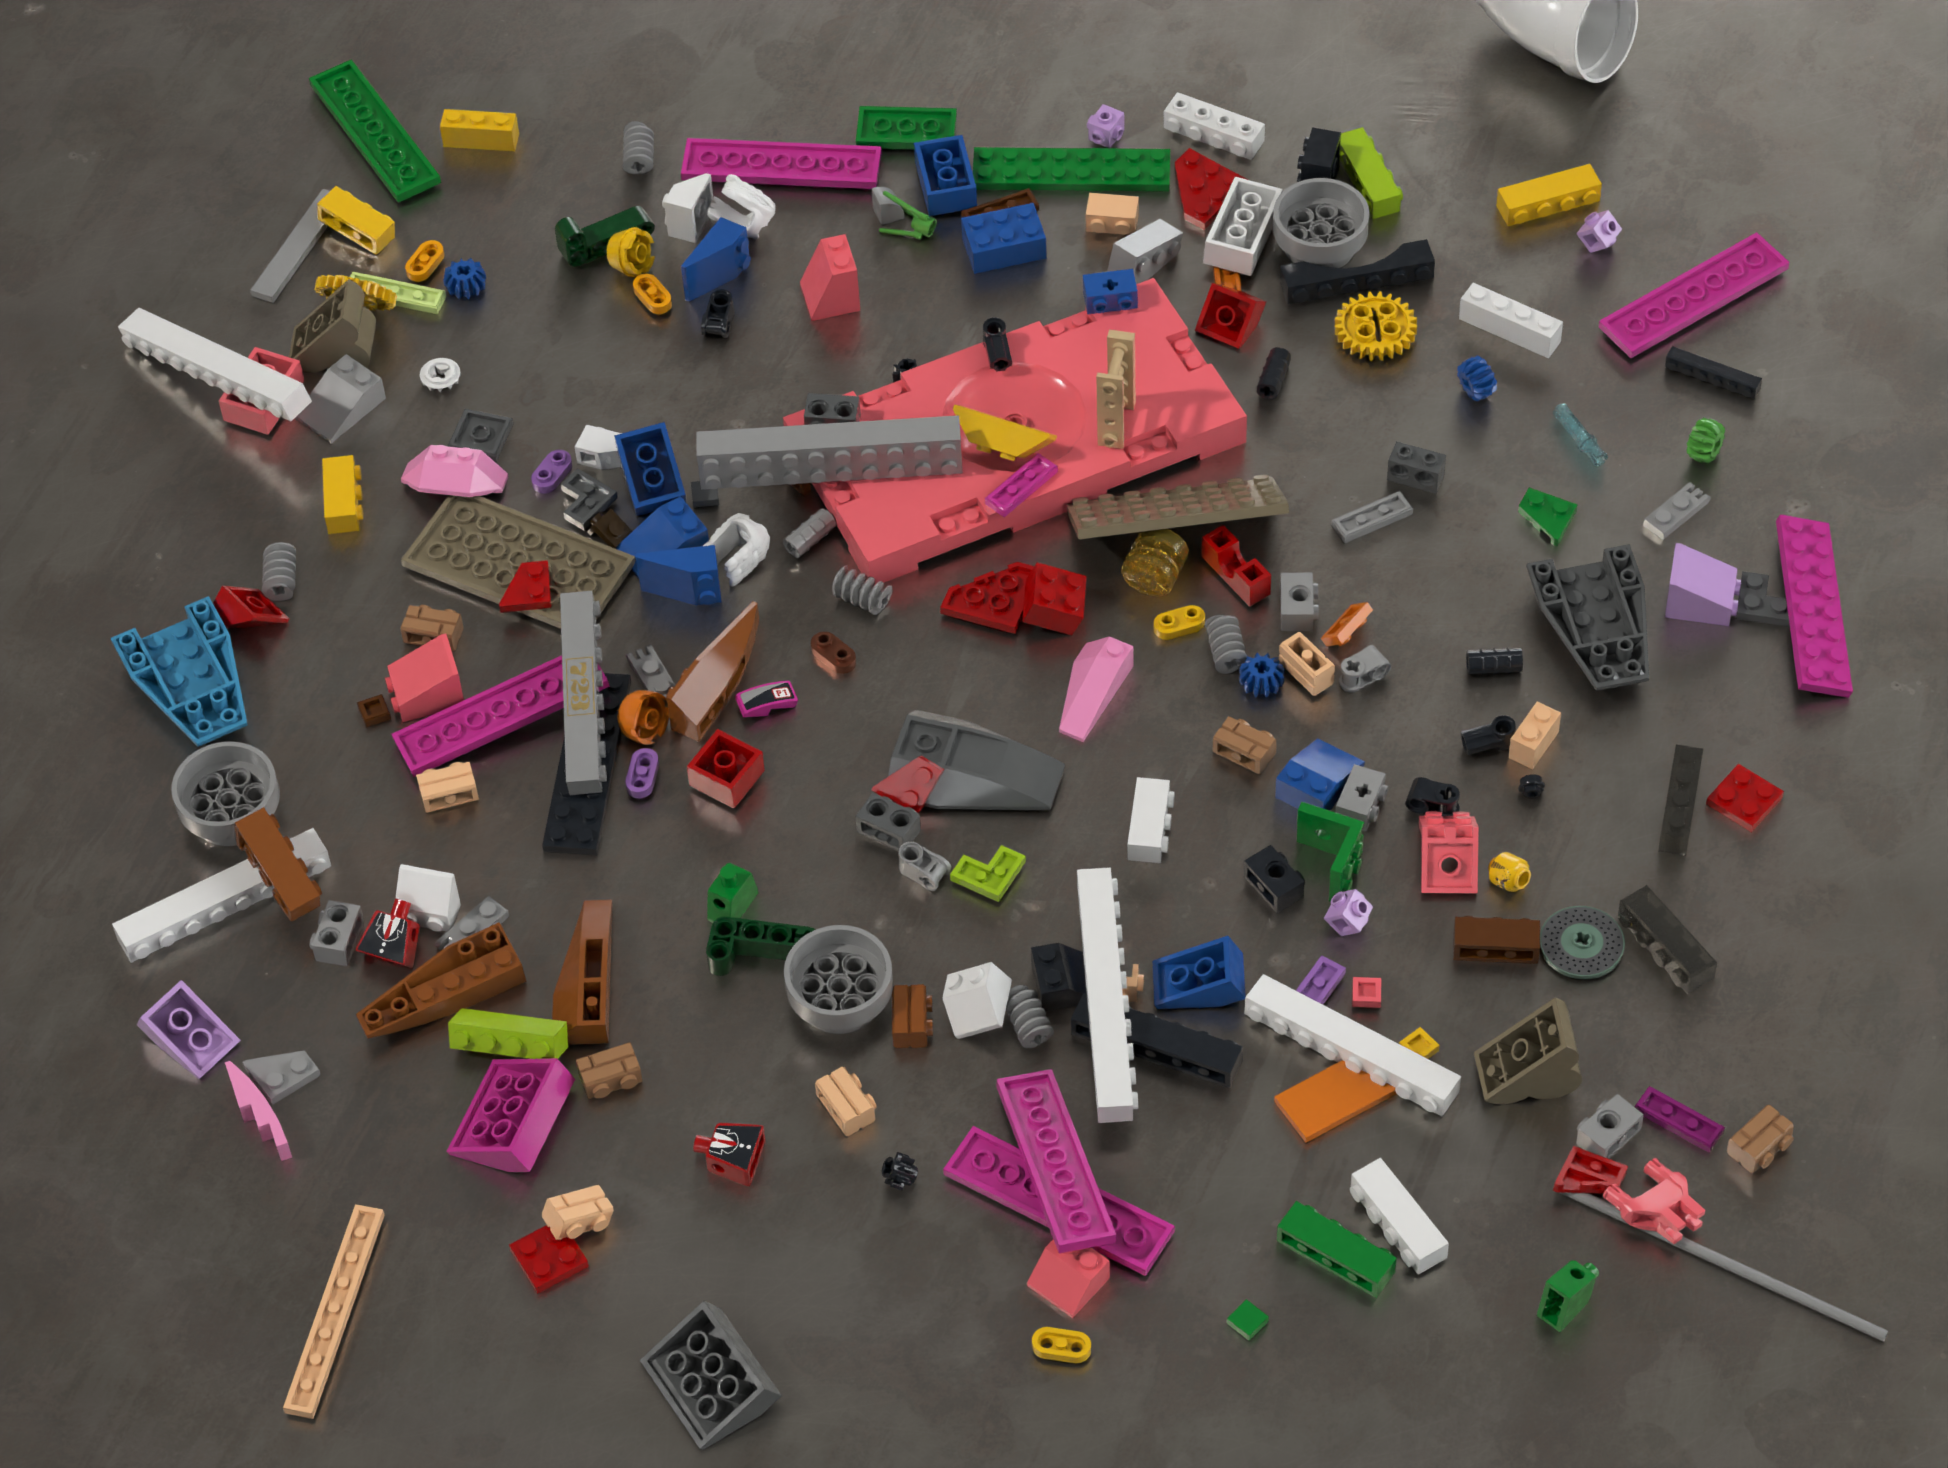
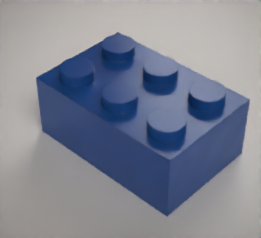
[914,135,977,216]
[961,203,1047,274]
[614,422,686,516]

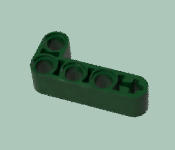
[555,206,655,267]
[706,917,816,976]

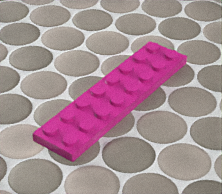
[681,138,882,189]
[1599,232,1790,358]
[1776,514,1853,698]
[391,655,610,778]
[996,1069,1116,1253]
[943,1126,1175,1276]

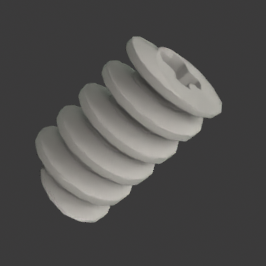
[622,121,654,174]
[262,542,296,601]
[832,565,893,615]
[1205,615,1247,674]
[1006,985,1054,1048]

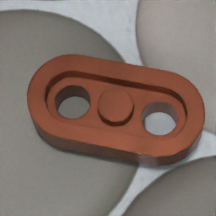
[811,632,856,674]

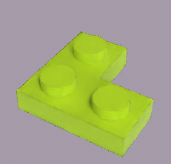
[950,845,1026,902]

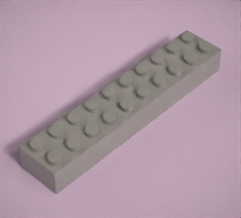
[696,415,963,490]

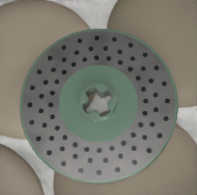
[1540,906,1625,979]

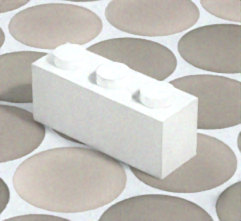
[1127,777,1175,863]

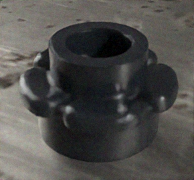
[1518,774,1545,798]

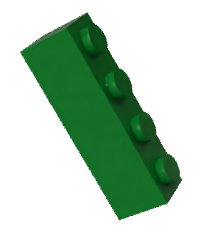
[1277,1201,1397,1298]

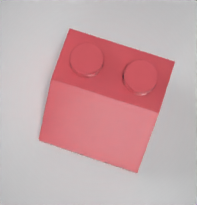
[1027,1239,1110,1318]

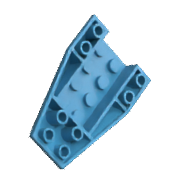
[110,596,248,747]

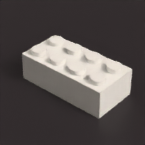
[1203,177,1283,276]

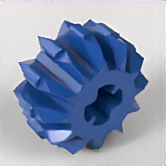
[443,258,486,300]
[1457,356,1497,401]
[1239,653,1284,698]

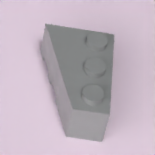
[1107,219,1183,284]

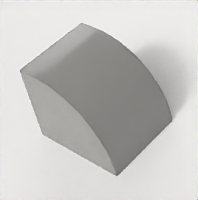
[872,187,905,225]

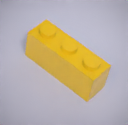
[440,109,519,151]
[317,186,395,255]
[322,455,364,534]

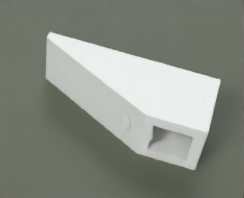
[575,425,622,470]

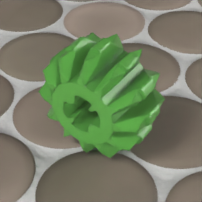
[1686,417,1725,463]

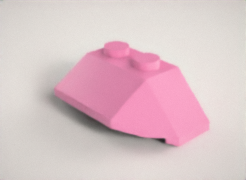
[401,445,508,497]

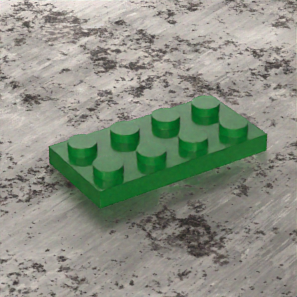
[856,106,957,149]

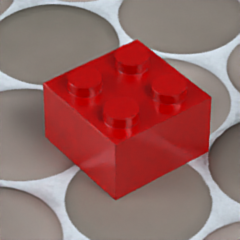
[1022,562,1086,635]
[687,729,765,808]

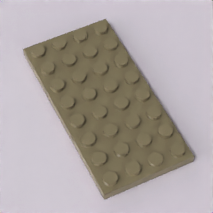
[1067,475,1289,539]
[401,495,636,629]

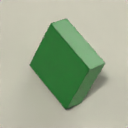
[1227,1299,1269,1341]

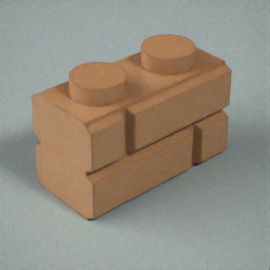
[401,605,463,651]
[1213,716,1277,775]
[576,1042,642,1099]
[1727,1105,1794,1173]

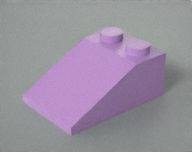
[137,980,241,1079]

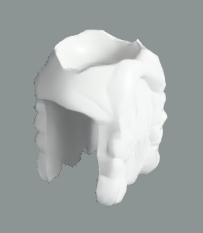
[706,174,776,240]
[703,513,770,587]

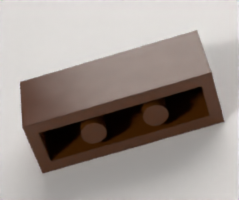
[1453,916,1540,964]

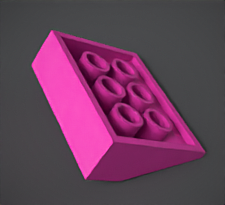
[446,1058,575,1172]

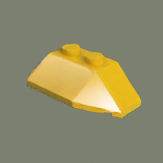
[953,404,1057,461]

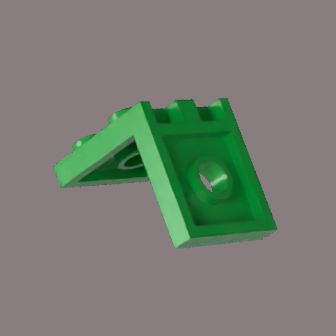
[1296,802,1364,902]

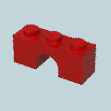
[1202,525,1271,607]

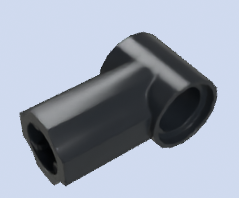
[983,317,1012,372]
[1461,715,1516,755]

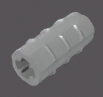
[783,508,837,558]

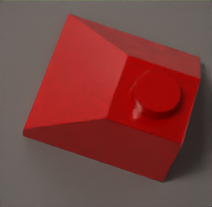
[1195,283,1267,349]
[213,586,290,629]

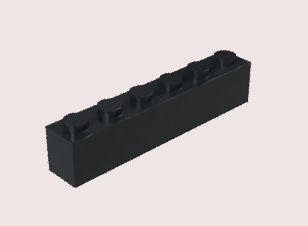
[1071,993,1243,1088]

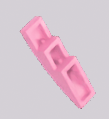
[225,1061,292,1161]

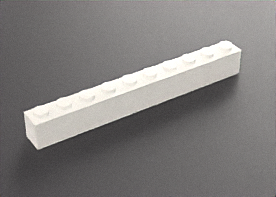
[118,308,312,422]
[1077,868,1138,1123]

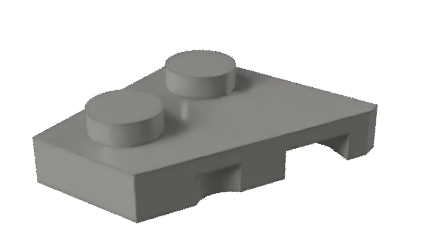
[242,1050,321,1105]

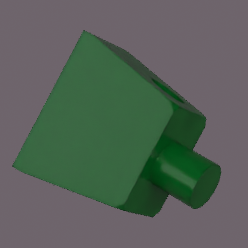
[707,863,759,923]
[1536,1260,1599,1332]

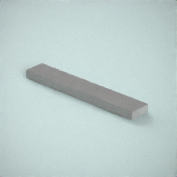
[250,189,330,303]

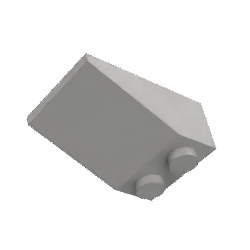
[296,354,386,444]

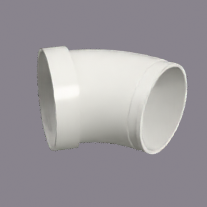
[1475,0,1638,83]

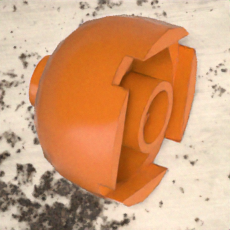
[617,690,669,745]

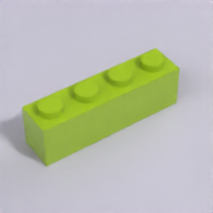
[1340,127,1403,219]
[448,1008,568,1059]

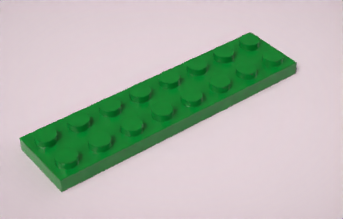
[309,59,441,202]
[973,147,1170,192]

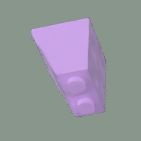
[1665,543,1741,626]

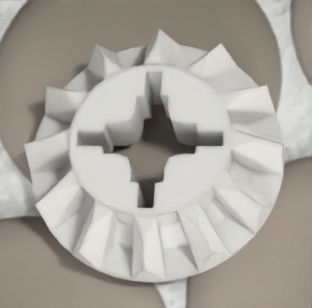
[420,358,461,392]

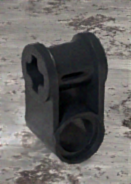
[701,289,734,338]
[1405,777,1460,816]

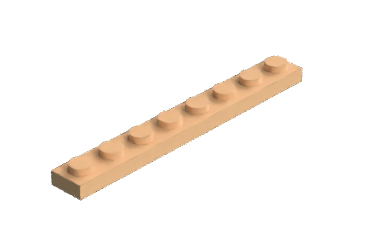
[283,1204,385,1419]

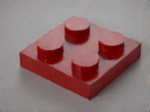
[1706,763,1784,833]
[509,1225,589,1294]

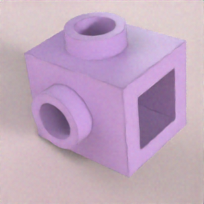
[1087,104,1124,148]
[1576,210,1622,253]
[1324,889,1373,936]

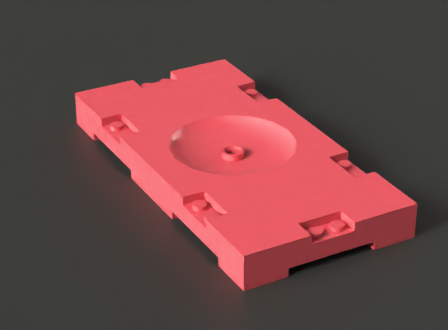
[783,278,1247,586]

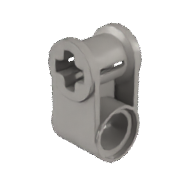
[1339,645,1391,692]
[899,842,952,891]

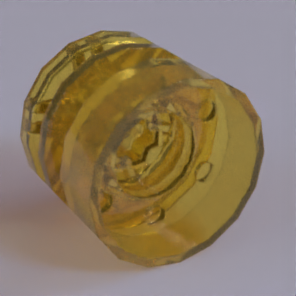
[1121,529,1189,597]

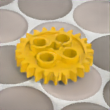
[314,275,397,311]
[1334,291,1417,361]

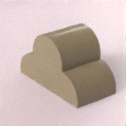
[289,279,376,373]
[1474,998,1582,1104]

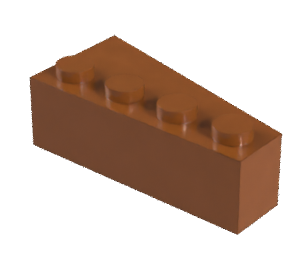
[235,807,322,922]

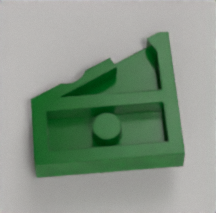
[1518,487,1578,547]

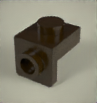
[587,509,633,548]

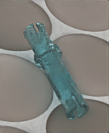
[1553,403,1608,467]

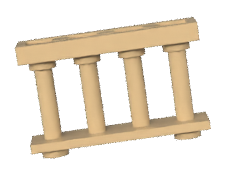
[1096,329,1136,449]

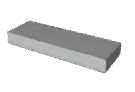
[1331,491,1413,544]

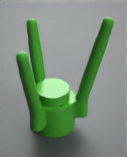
[879,191,937,240]

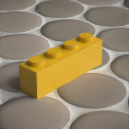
[1496,164,1602,226]

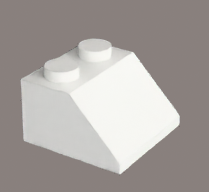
[662,173,713,243]
[396,864,461,931]
[943,962,1012,1039]

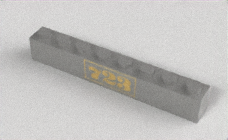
[560,591,607,795]

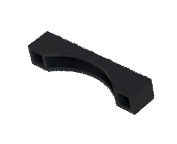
[1280,239,1435,304]

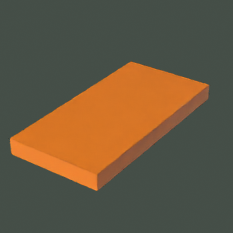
[1274,1060,1397,1143]

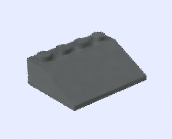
[640,1301,782,1450]

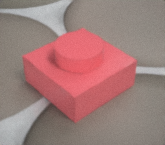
[1352,977,1381,1008]

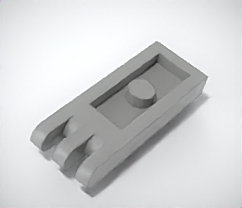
[1643,482,1711,540]
[626,644,675,706]
[435,896,509,950]

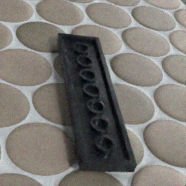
[542,673,631,856]

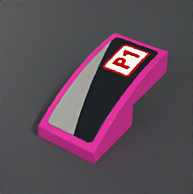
[735,681,798,717]

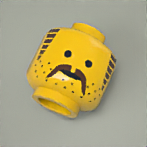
[1488,852,1531,893]

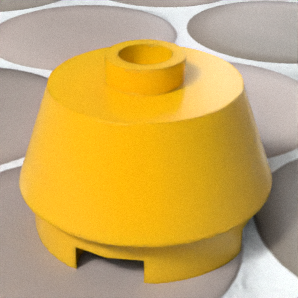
[607,227,655,277]

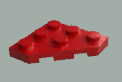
[1175,148,1248,230]
[940,562,1034,634]

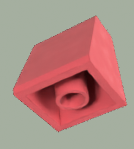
[800,234,860,321]
[385,633,464,722]

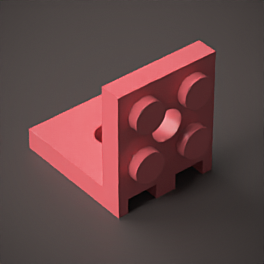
[1419,811,1479,893]

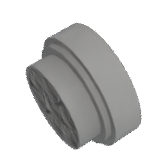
[1273,178,1369,268]
[171,742,280,846]
[784,925,893,1034]

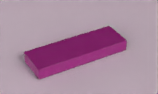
[1635,1086,1725,1153]

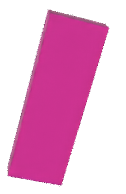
[985,453,1058,517]

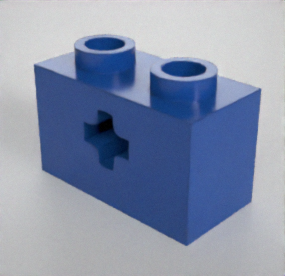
[1083,269,1138,314]

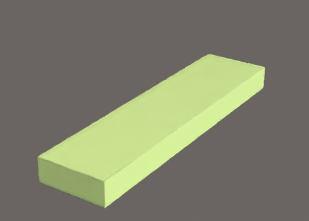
[350,272,447,314]

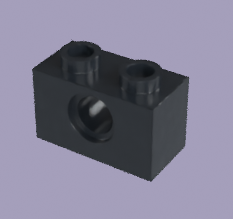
[1244,845,1305,913]

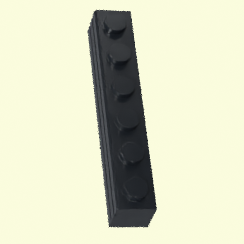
[1665,346,1762,399]

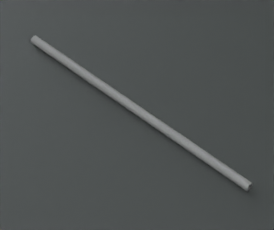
[1561,1193,1889,1342]

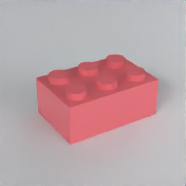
[219,347,304,435]

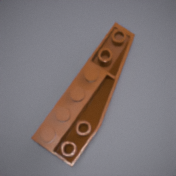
[666,601,759,742]
[552,899,613,1045]
[356,922,527,1039]

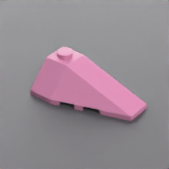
[1059,636,1134,742]

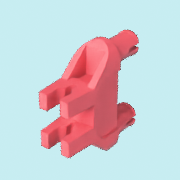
[1603,1158,1706,1244]

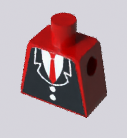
[356,898,420,969]
[693,1123,766,1187]

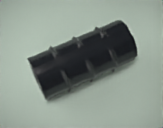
[1256,347,1291,400]
[1466,647,1523,675]

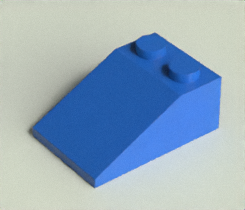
[681,217,751,302]
[616,496,709,579]
[636,545,722,605]
[1275,738,1365,811]
[1152,936,1246,1009]

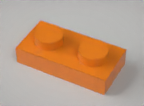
[1320,602,1373,647]

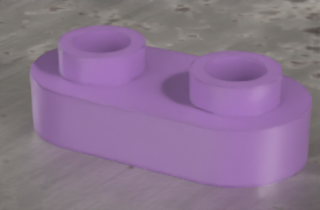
[531,450,572,494]
[625,748,659,798]

